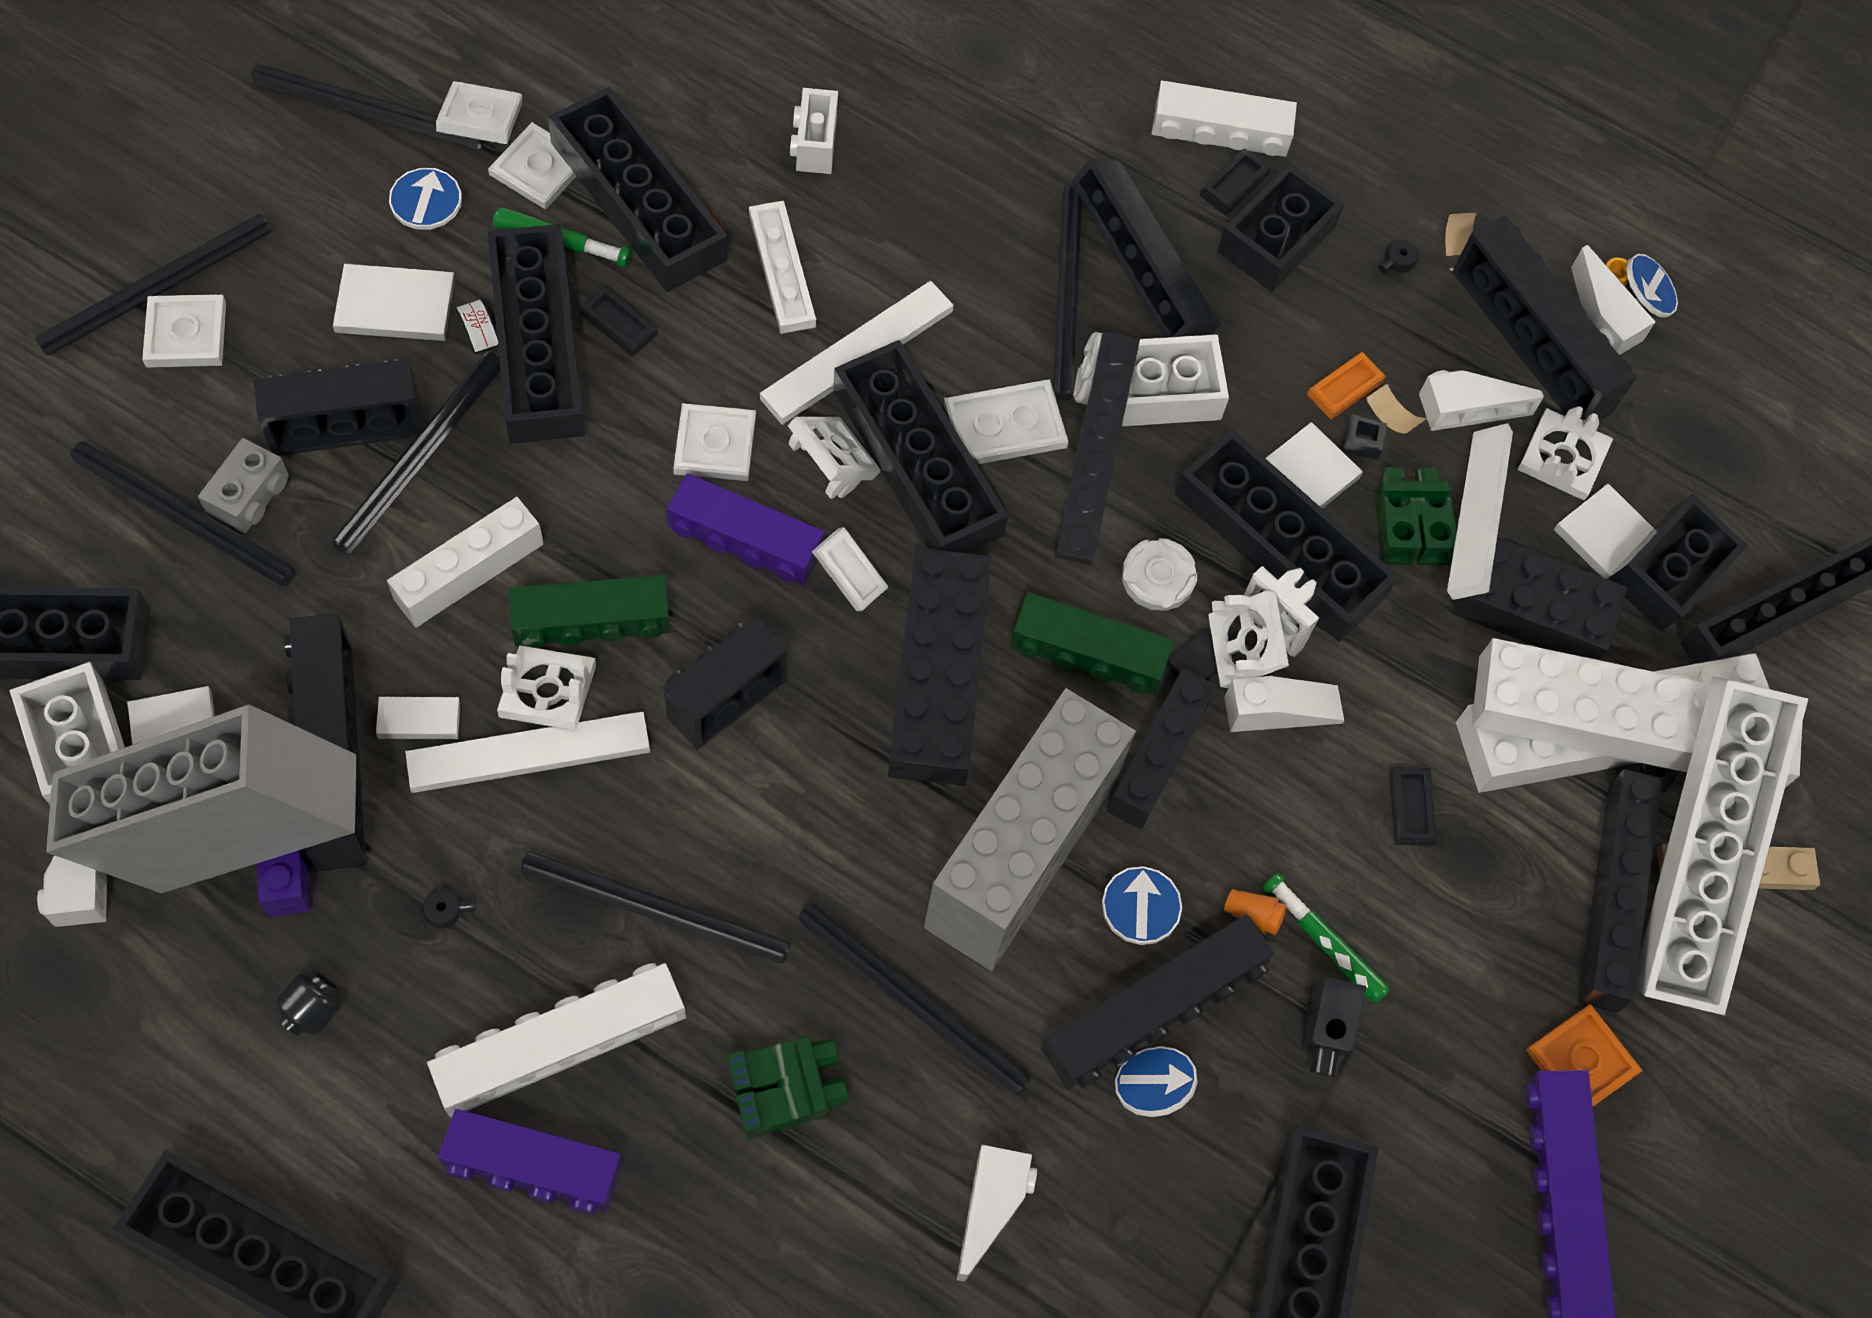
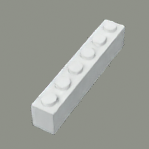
[427,963,686,1118]

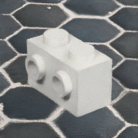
[790,88,838,174]

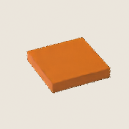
[1526,1004,1643,1106]

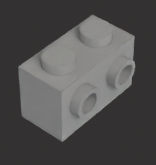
[198,438,289,534]

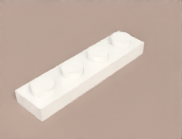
[749,201,816,334]

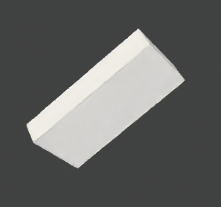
[812,527,888,611]
[376,697,461,739]

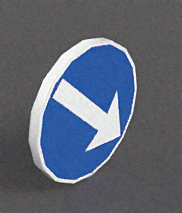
[389,168,462,230]
[1626,254,1678,317]
[1102,866,1182,945]
[1115,1046,1198,1117]

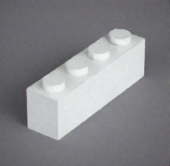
[1151,80,1297,157]
[387,497,544,628]

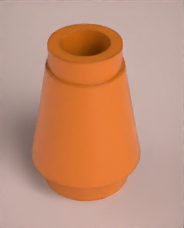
[1224,889,1287,936]

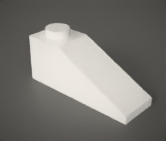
[1571,245,1655,355]
[1419,370,1544,431]
[1224,676,1344,732]
[37,855,107,927]
[956,1145,1037,1282]

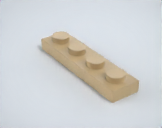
[1657,844,1820,890]

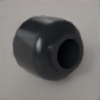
[276,971,341,1036]

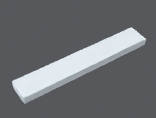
[760,281,953,425]
[1447,423,1513,600]
[405,712,650,793]

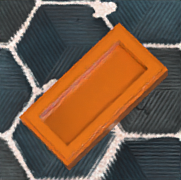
[1307,352,1386,420]

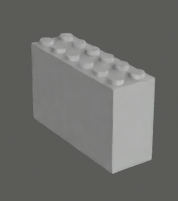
[924,688,1136,972]
[46,704,356,893]

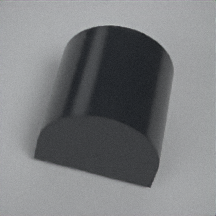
[1341,414,1387,460]

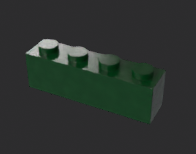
[509,575,670,648]
[1010,592,1174,695]

